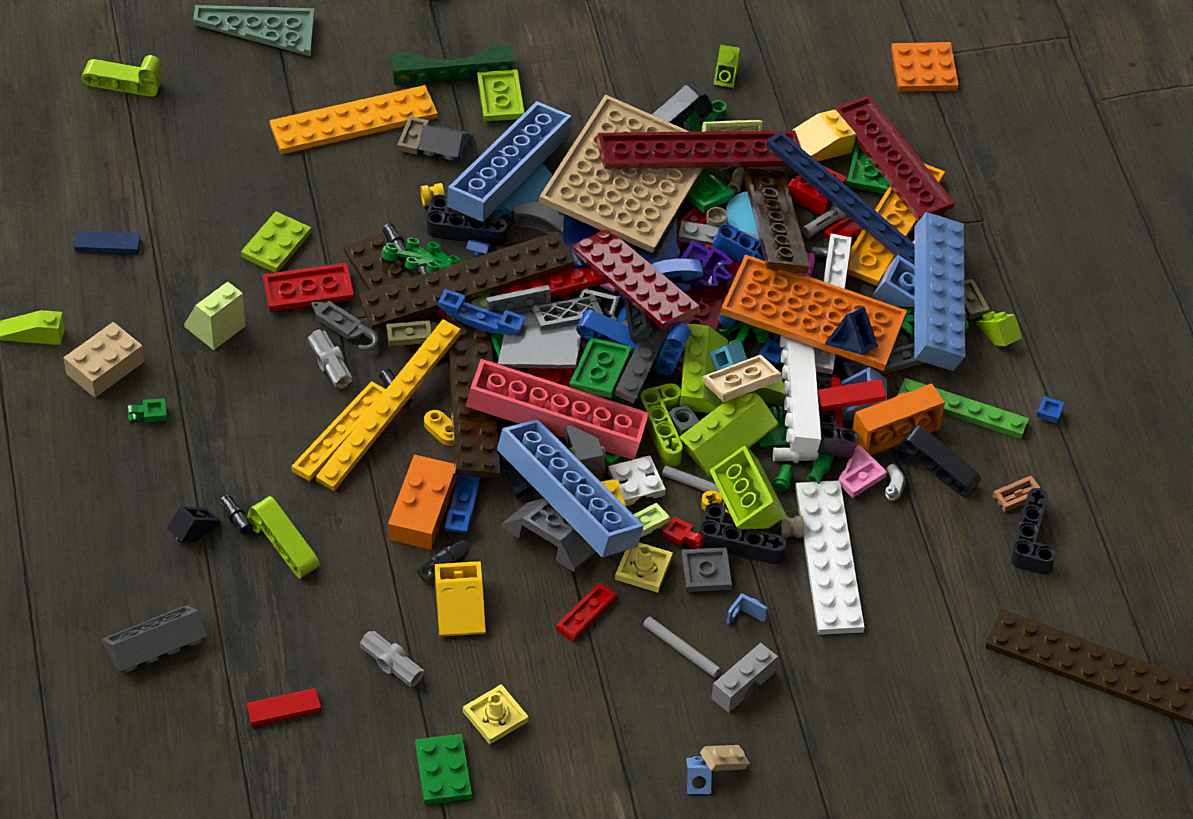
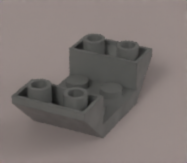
[501,498,596,572]

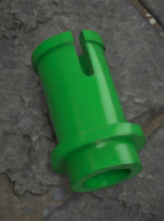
[773,464,795,493]

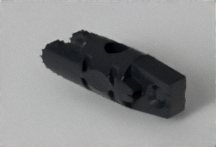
[416,540,470,582]

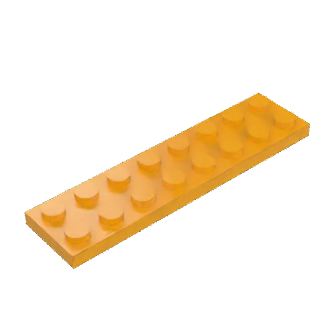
[269,85,437,154]
[847,164,945,286]

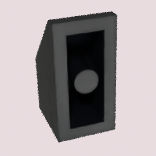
[167,506,221,543]

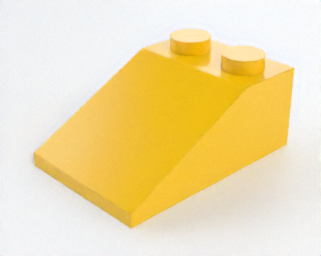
[793,110,856,161]

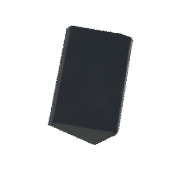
[579,289,624,317]

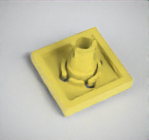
[615,543,673,592]
[463,684,528,744]

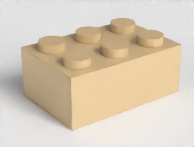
[64,322,144,398]

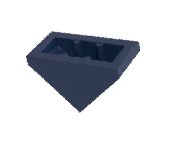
[825,306,878,355]

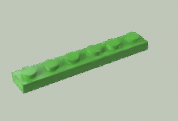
[898,378,1029,439]

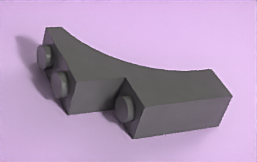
[512,201,590,255]

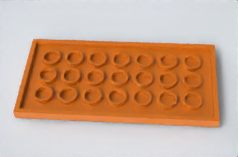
[720,255,907,371]

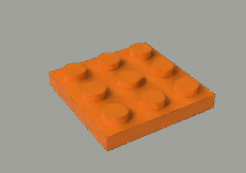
[891,42,958,92]

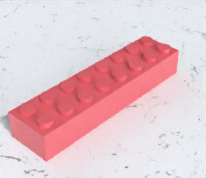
[466,359,649,460]

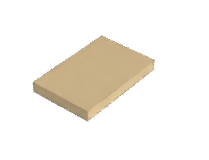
[703,355,782,402]

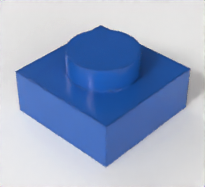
[466,240,493,256]
[1036,396,1064,424]

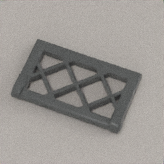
[532,295,603,330]

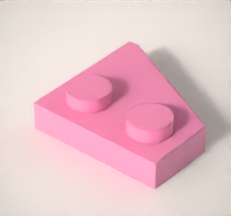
[839,445,887,498]

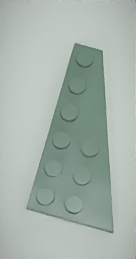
[193,5,314,56]

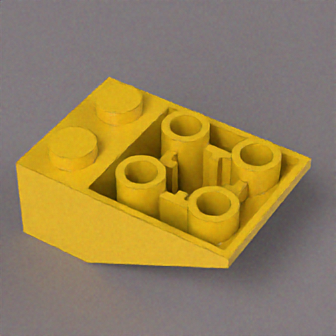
[435,561,486,637]

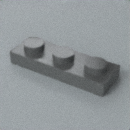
[486,285,551,315]

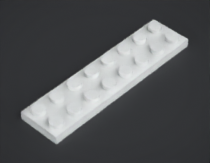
[795,481,864,635]

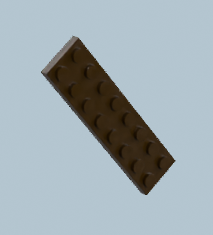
[743,167,810,273]
[344,232,448,360]

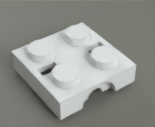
[608,456,665,506]

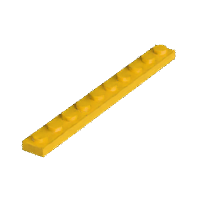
[316,320,461,491]

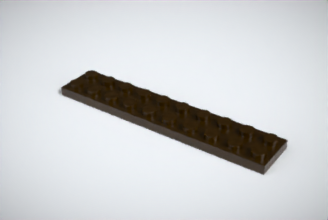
[359,231,574,331]
[446,313,500,479]
[985,608,1193,725]

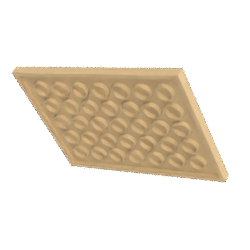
[538,95,703,253]

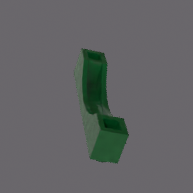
[391,44,514,85]

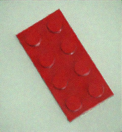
[263,263,354,312]

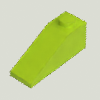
[0,310,65,345]

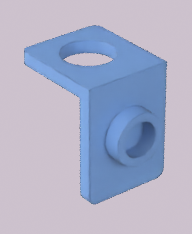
[726,593,768,625]
[686,756,711,794]

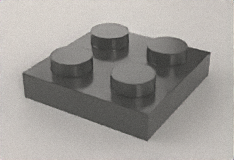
[681,547,732,592]

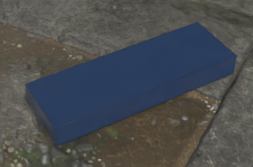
[74,231,141,254]

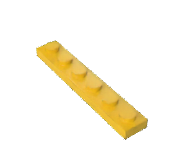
[292,381,386,482]

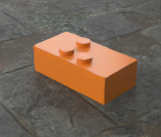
[853,384,945,456]
[388,455,457,550]

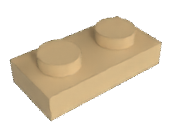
[700,745,750,771]

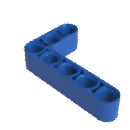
[713,224,765,328]
[576,310,691,376]

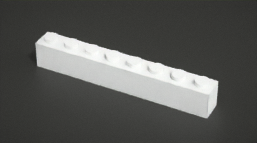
[780,335,821,454]

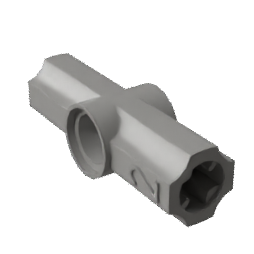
[308,329,352,389]
[360,631,424,687]

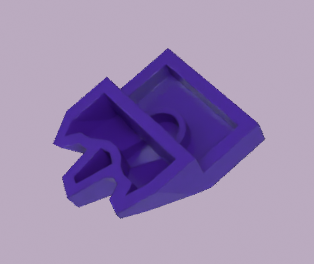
[675,240,734,286]

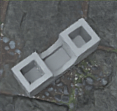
[712,643,778,713]

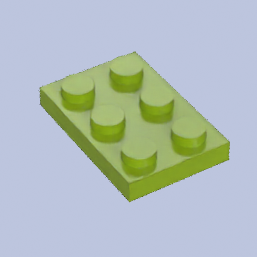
[477,70,524,122]
[241,211,311,273]

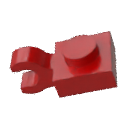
[662,516,703,549]

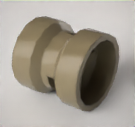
[706,207,727,227]
[779,516,804,538]

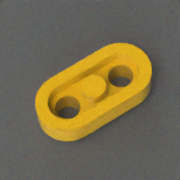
[424,410,453,446]

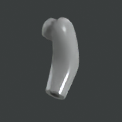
[885,464,906,501]

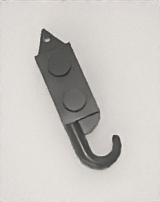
[311,301,379,351]

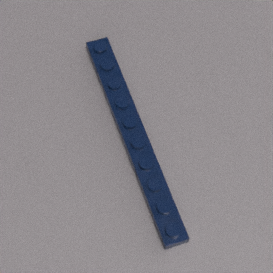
[766,130,915,265]

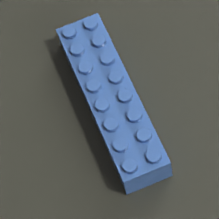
[447,101,571,222]
[915,212,965,371]
[497,419,644,557]

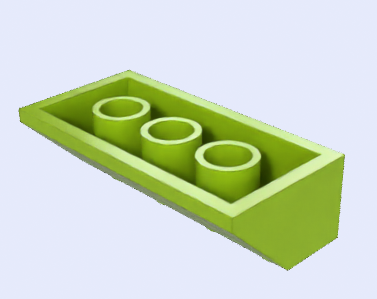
[679,324,728,413]
[680,391,779,478]
[709,445,787,529]

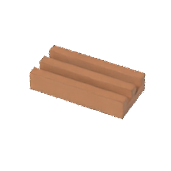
[993,476,1040,512]

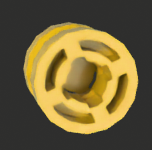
[420,183,444,206]

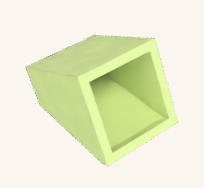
[184,282,245,350]

